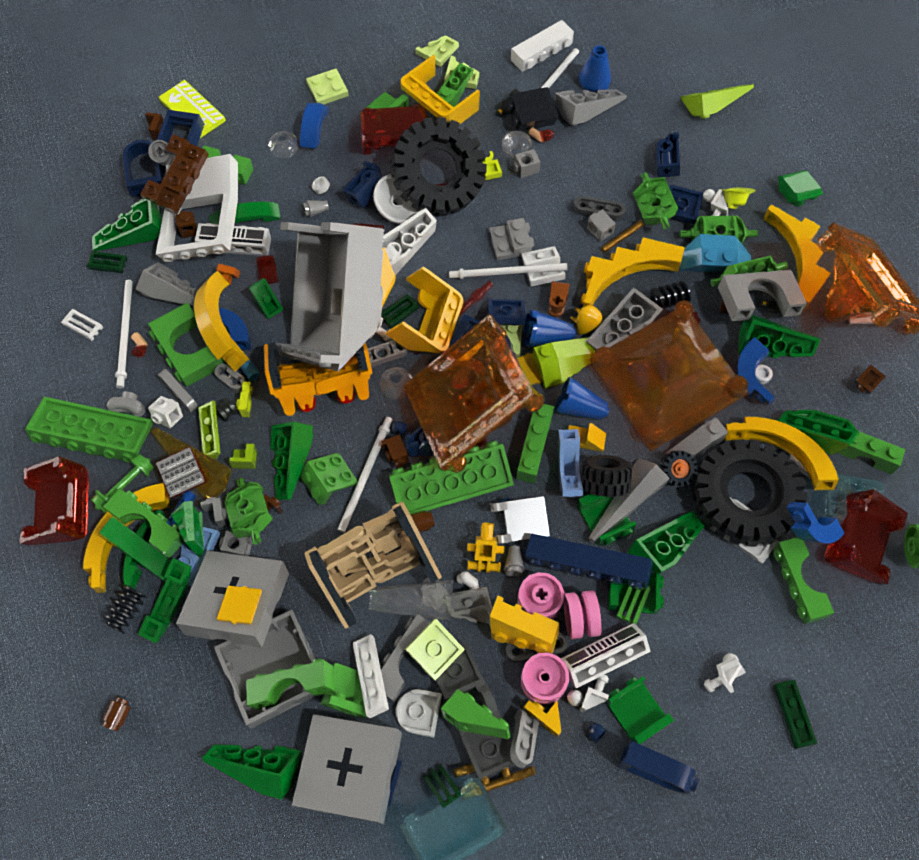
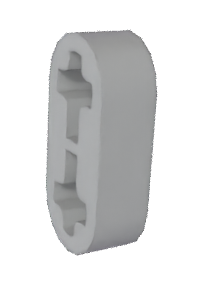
[214,363,246,393]

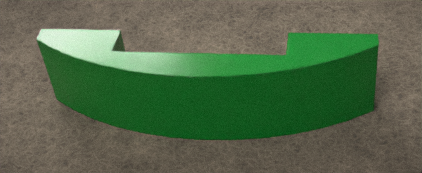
[209,202,281,225]
[123,510,167,589]
[138,558,192,643]

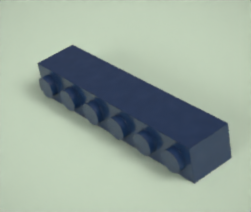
[525,533,653,590]

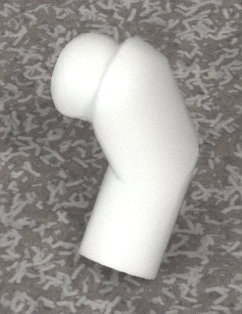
[456,572,479,590]

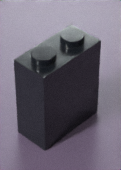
[507,87,559,132]

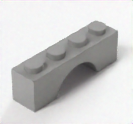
[381,614,430,703]

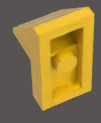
[568,423,606,452]
[523,700,561,738]

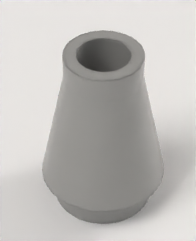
[302,200,329,217]
[504,545,524,577]

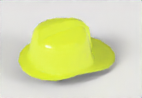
[721,187,756,209]

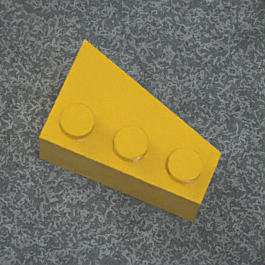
[490,596,559,654]

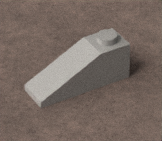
[665,418,728,459]

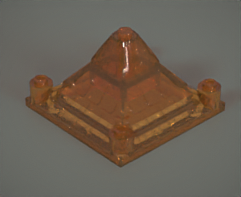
[817,222,919,335]
[590,301,749,452]
[404,314,544,473]

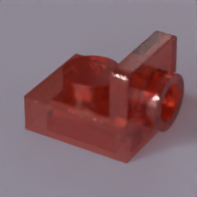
[256,255,279,284]

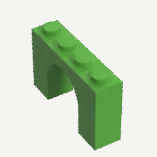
[148,302,225,387]

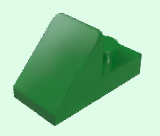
[248,278,284,319]

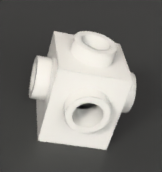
[148,396,183,428]

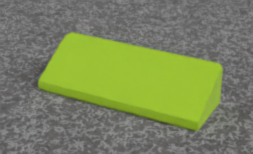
[198,401,220,462]

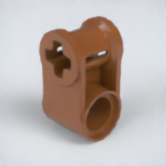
[548,281,570,317]

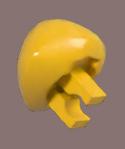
[570,305,602,335]

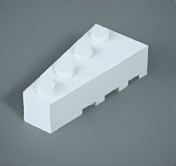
[383,208,437,275]

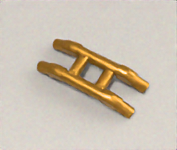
[453,763,536,800]

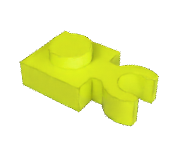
[483,151,502,180]
[236,382,253,417]

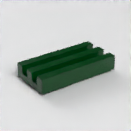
[87,251,128,274]
[381,294,419,329]
[423,764,462,808]

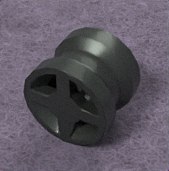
[216,398,238,422]

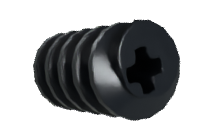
[650,281,691,309]
[103,586,147,634]

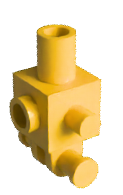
[467,522,504,573]

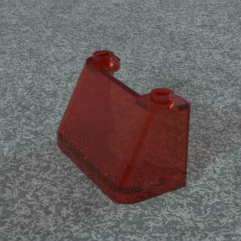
[359,104,427,155]
[20,456,89,546]
[825,489,908,585]

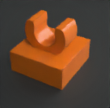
[217,263,240,285]

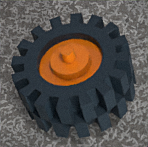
[659,450,698,486]

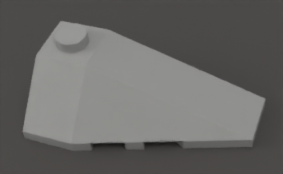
[555,89,627,126]
[136,263,198,306]
[586,288,663,353]

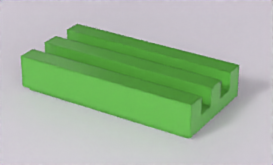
[616,586,651,624]

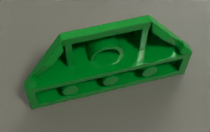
[777,409,859,455]

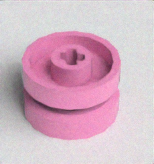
[517,572,564,620]
[563,590,601,640]
[520,653,569,705]

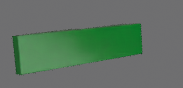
[99,516,171,582]

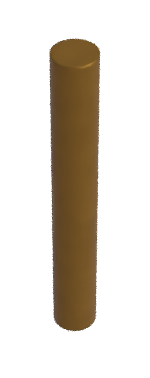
[600,220,644,253]

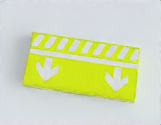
[158,80,226,138]

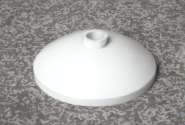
[373,174,423,224]

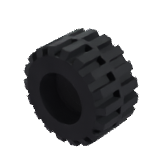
[581,455,633,497]

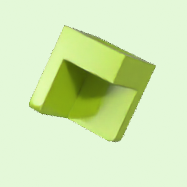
[229,443,258,469]

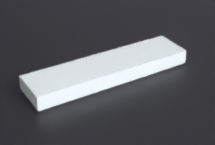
[353,634,389,718]

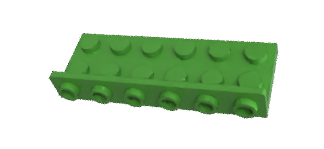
[25,397,153,463]
[388,440,514,515]

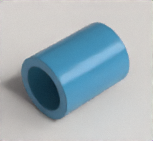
[240,360,260,381]

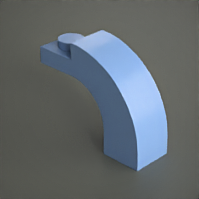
[558,429,583,497]

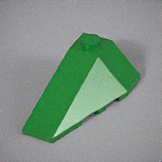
[92,199,163,251]
[738,315,821,358]
[270,422,313,501]
[627,511,705,574]
[202,745,302,800]

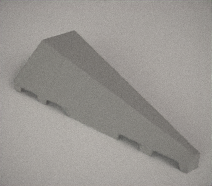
[588,458,670,543]

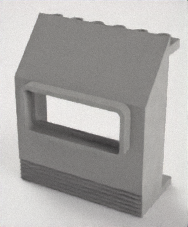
[276,222,385,371]

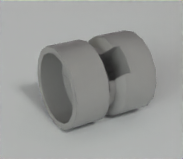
[148,140,175,167]

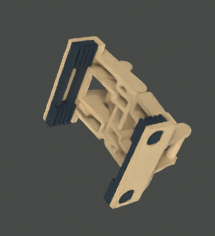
[304,501,442,629]

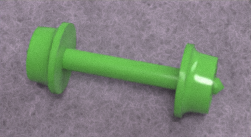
[91,454,154,514]

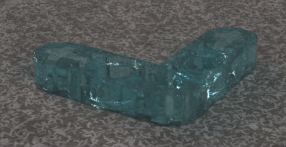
[824,474,885,524]

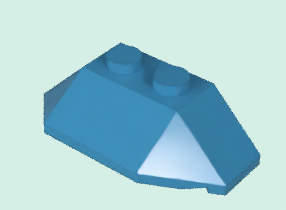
[679,234,751,273]

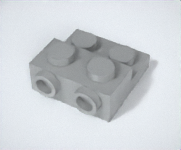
[489,218,534,260]

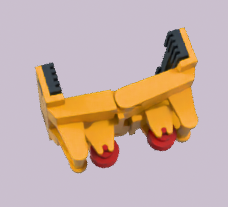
[264,342,373,416]

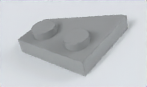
[446,587,493,627]

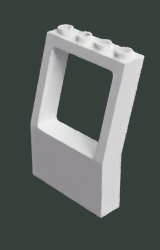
[156,154,238,262]

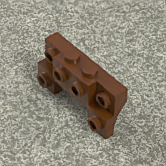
[140,134,209,215]

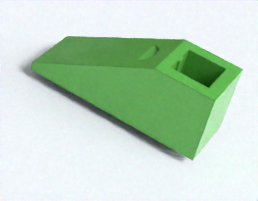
[437,63,474,107]
[441,689,511,739]

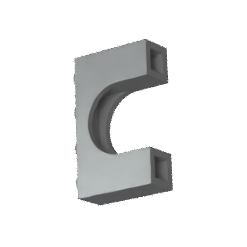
[718,270,807,321]

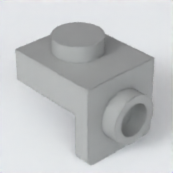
[200,497,229,528]

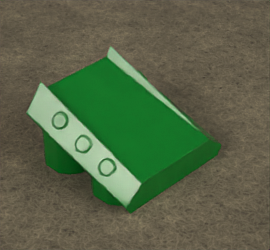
[778,170,823,207]
[172,500,204,557]

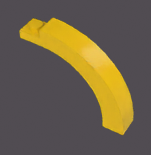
[194,271,249,372]
[724,417,839,491]
[83,483,170,593]

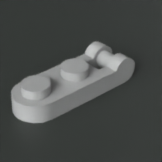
[510,709,539,768]

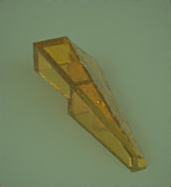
[151,427,232,499]

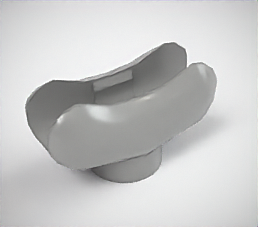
[107,391,145,417]

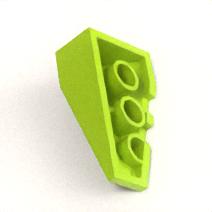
[681,84,754,119]
[532,337,607,389]

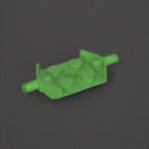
[633,173,678,229]
[679,216,758,244]
[711,255,788,287]
[225,478,273,545]

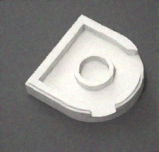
[396,689,442,738]

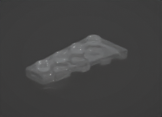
[369,580,453,621]

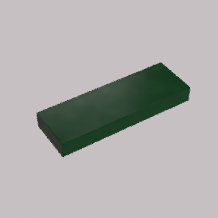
[773,679,818,749]

